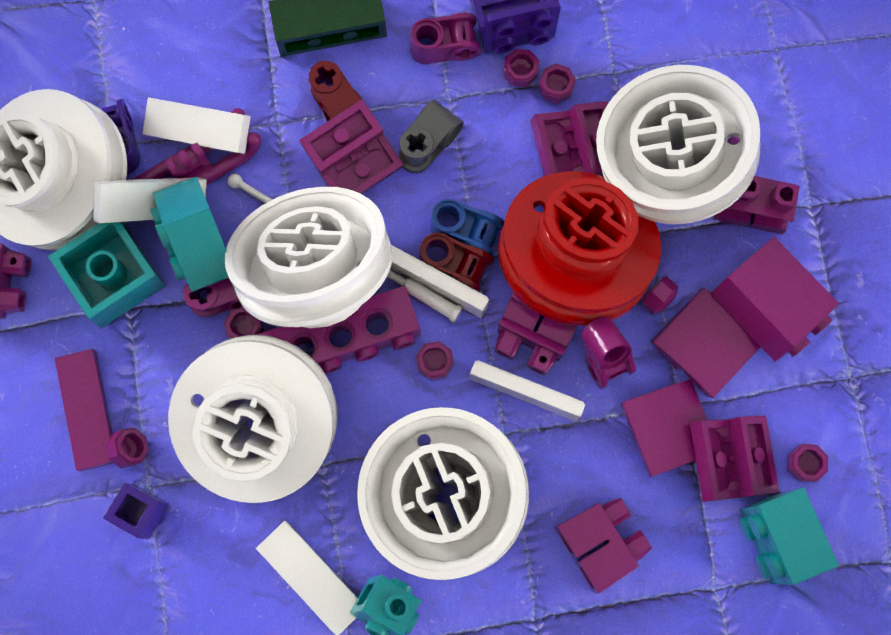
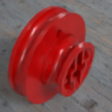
[498,171,661,326]

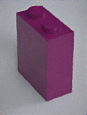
[710,237,839,362]

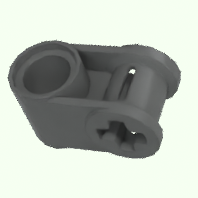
[399,100,464,173]

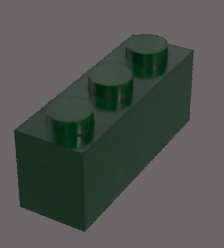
[268,0,387,57]

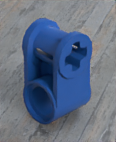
[430,199,504,256]

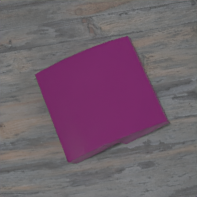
[299,99,404,194]
[530,101,608,177]
[651,288,760,398]
[620,379,707,478]
[690,415,780,502]

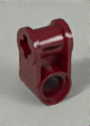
[309,61,363,122]
[419,233,494,293]

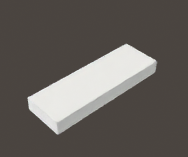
[142,97,251,154]
[93,177,207,223]
[390,245,489,319]
[469,360,586,422]
[256,520,358,635]

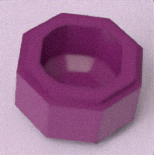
[504,49,539,87]
[538,64,576,104]
[641,276,678,315]
[224,307,264,339]
[416,341,454,381]
[106,428,149,468]
[787,444,828,482]

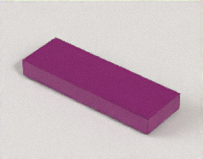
[55,349,113,472]

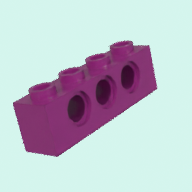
[257,286,421,374]

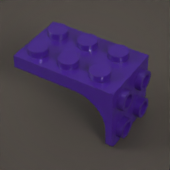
[470,0,561,54]

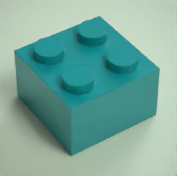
[150,177,229,292]
[48,222,166,328]
[739,487,839,585]

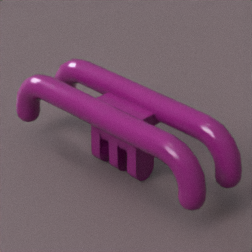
[129,108,261,186]

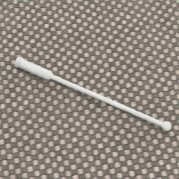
[227,174,463,323]

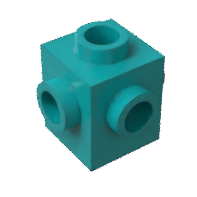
[350,575,421,635]

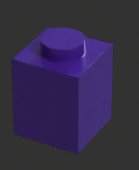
[103,482,170,539]

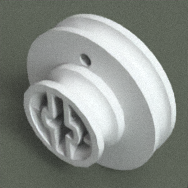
[596,65,760,224]
[0,89,127,251]
[225,187,393,329]
[168,335,338,503]
[357,407,529,580]

